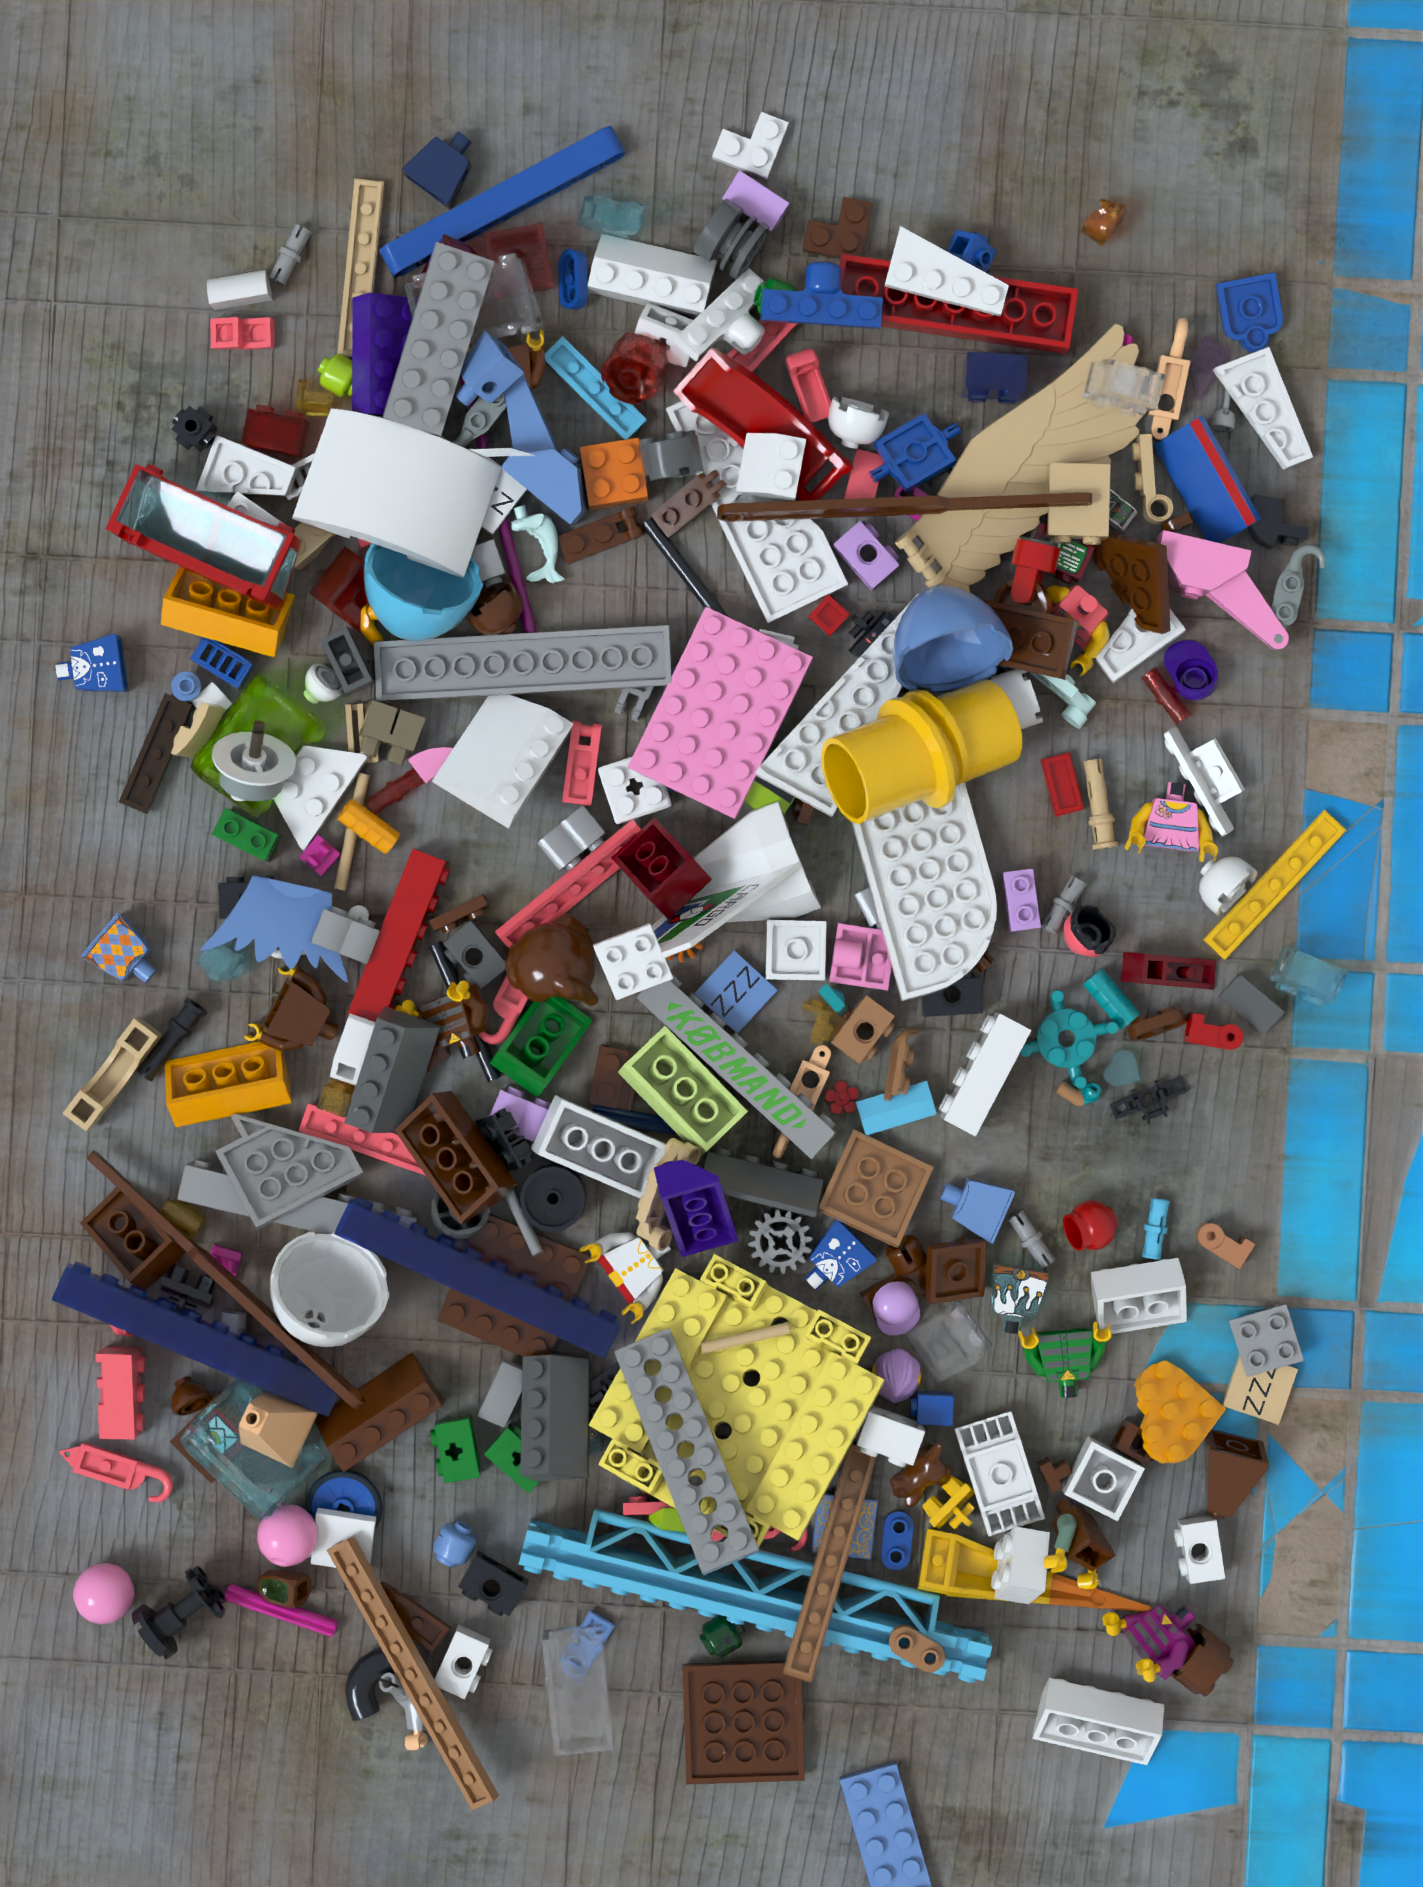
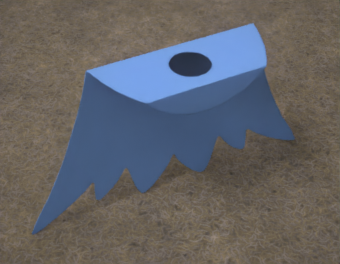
[200,876,348,983]

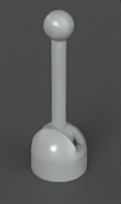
[1211,360,1236,432]

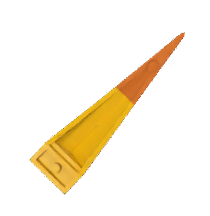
[917,1529,1152,1612]

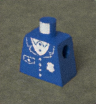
[56,634,129,693]
[805,1219,877,1290]

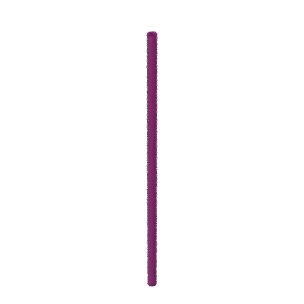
[459,376,537,633]

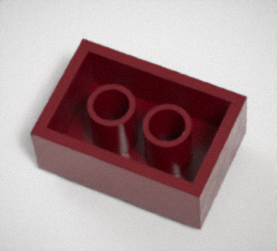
[611,817,712,920]

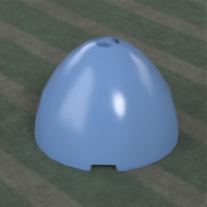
[893,585,1013,693]

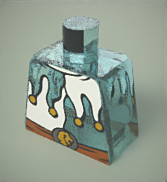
[991,1262,1050,1334]

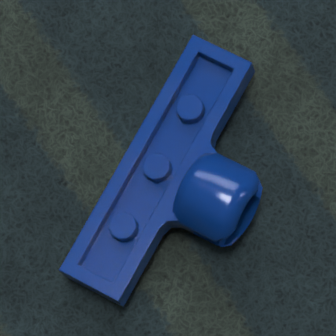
[760,262,883,329]

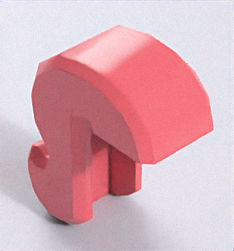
[786,348,831,424]

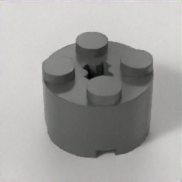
[639,430,704,483]

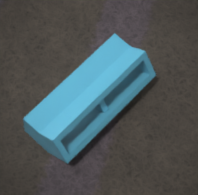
[856,1081,937,1135]

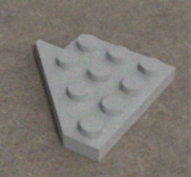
[216,1114,364,1230]

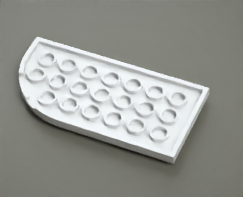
[852,783,997,1001]

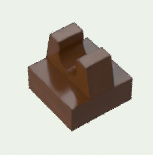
[1037,1457,1072,1493]

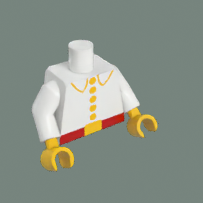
[580,1232,671,1324]

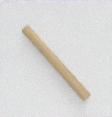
[334,773,370,891]

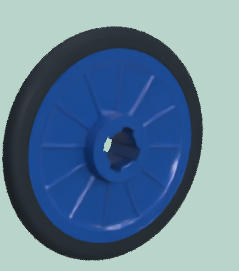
[306,1470,382,1529]

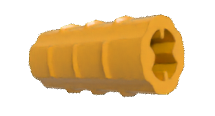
[337,798,400,854]

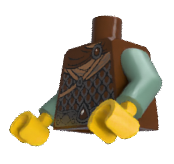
[1044,1498,1116,1589]

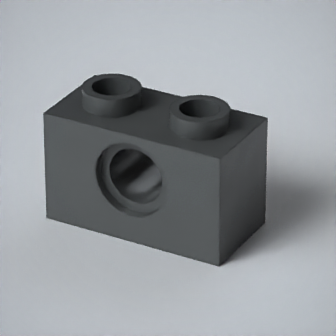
[319,627,376,696]
[443,920,506,989]

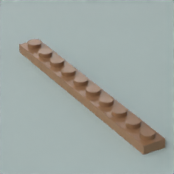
[327,1535,499,1810]

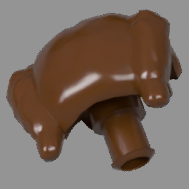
[505,915,599,1006]

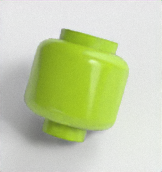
[318,353,353,398]

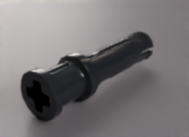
[137,997,208,1082]

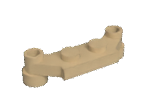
[635,1138,701,1251]

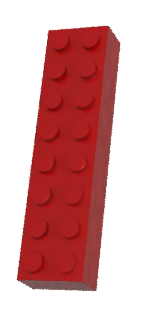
[840,254,1078,354]

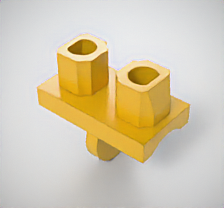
[922,1476,975,1529]

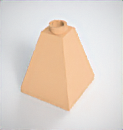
[239,1389,318,1468]

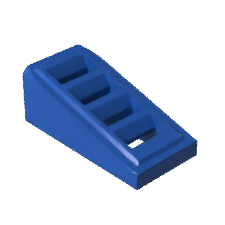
[190,637,256,690]

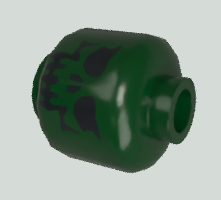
[699,1615,745,1658]

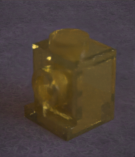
[317,1078,355,1118]

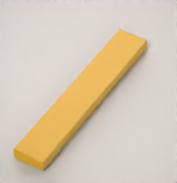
[1202,810,1346,960]

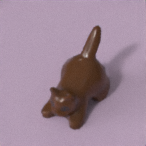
[890,1442,952,1507]

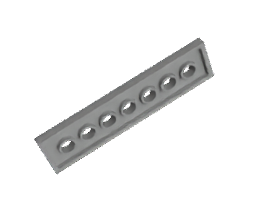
[614,1328,760,1575]

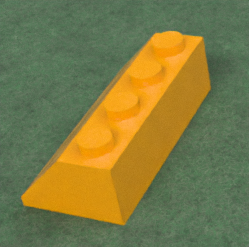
[161,566,295,658]
[165,1041,292,1127]

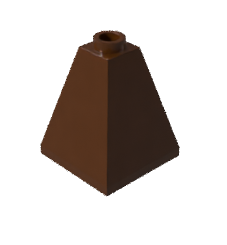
[1204,1429,1269,1519]

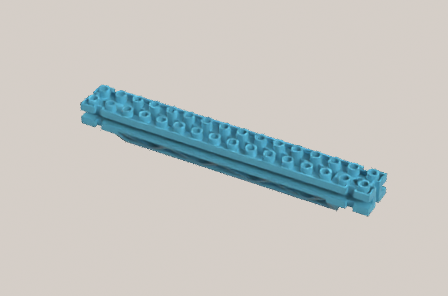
[519,1508,992,1683]

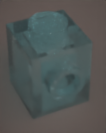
[195,944,246,983]

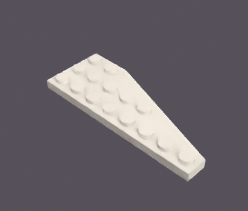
[666,401,848,624]

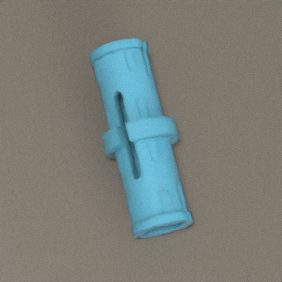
[1142,1198,1170,1260]

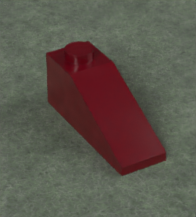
[1121,952,1217,990]

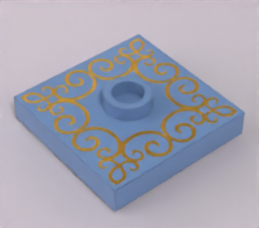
[812,1493,878,1560]

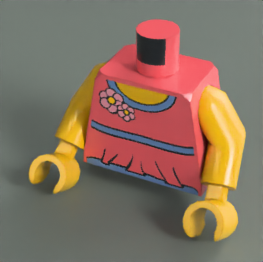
[1046,585,1110,676]

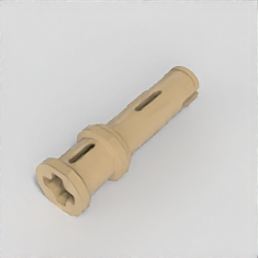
[1083,759,1119,850]

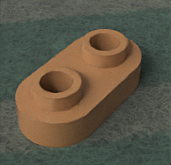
[889,1624,945,1672]

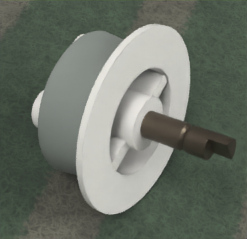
[212,721,296,801]

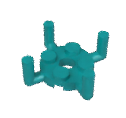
[1019,990,1118,1089]

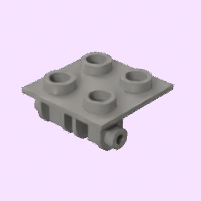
[1229,1304,1304,1377]

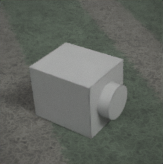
[471,539,507,588]

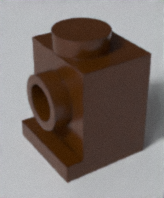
[1110,1420,1154,1465]

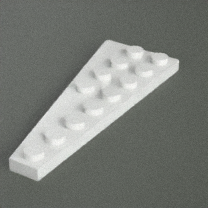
[755,594,919,817]

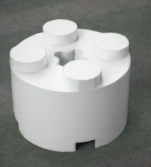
[990,669,1043,730]

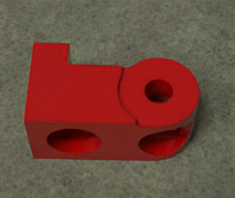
[1183,1012,1243,1050]

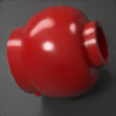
[1063,1200,1118,1251]

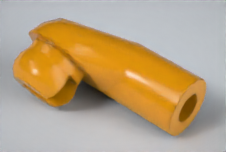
[360,604,384,646]

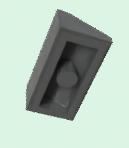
[1218,974,1285,1035]

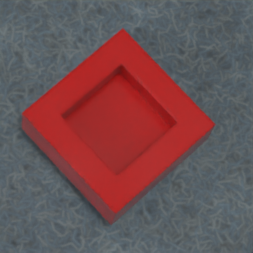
[808,595,850,637]

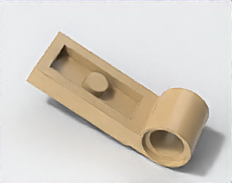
[1132,434,1173,525]

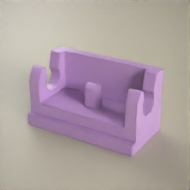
[722,170,792,231]

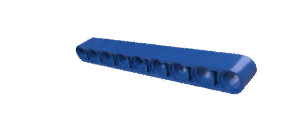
[379,126,626,278]

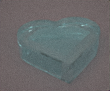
[1103,1050,1140,1086]

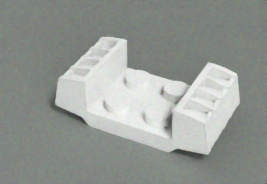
[954,1411,1045,1536]

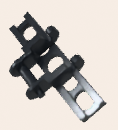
[1109,1076,1188,1124]

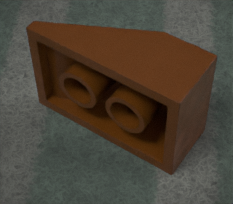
[80,1187,186,1291]

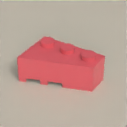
[96,1346,147,1440]

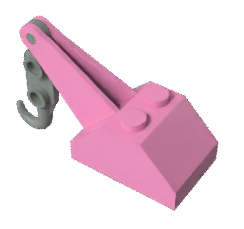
[1155,530,1326,650]

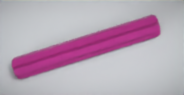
[224,1584,338,1637]

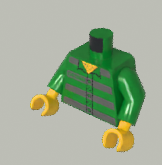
[1018,1321,1111,1398]

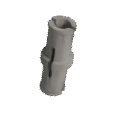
[268,224,312,286]
[1041,876,1087,936]
[1007,1209,1056,1269]

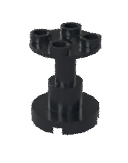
[131,1566,226,1660]

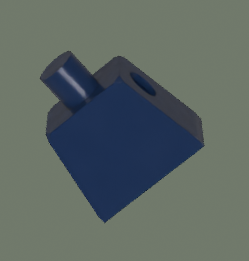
[402,131,472,210]

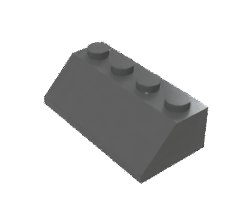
[344,1006,441,1133]
[703,1146,823,1218]
[520,1355,591,1481]

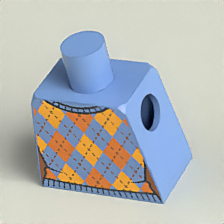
[81,913,157,983]

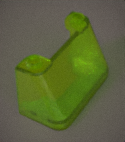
[190,674,328,819]

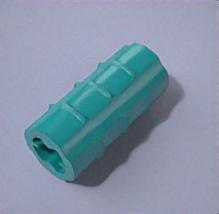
[1083,968,1140,1029]

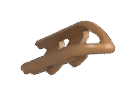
[884,1027,920,1101]

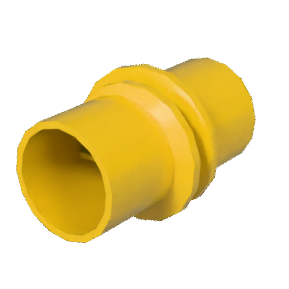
[821,679,1022,824]

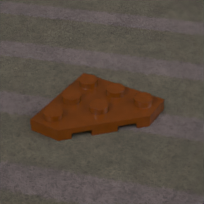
[1093,532,1171,634]

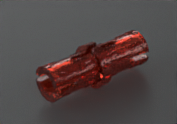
[1141,667,1191,725]
[365,767,424,815]

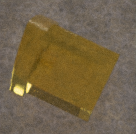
[296,379,337,417]

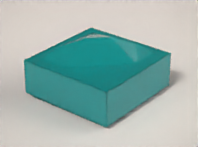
[819,984,849,1017]

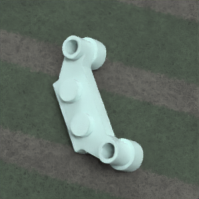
[998,665,1096,729]

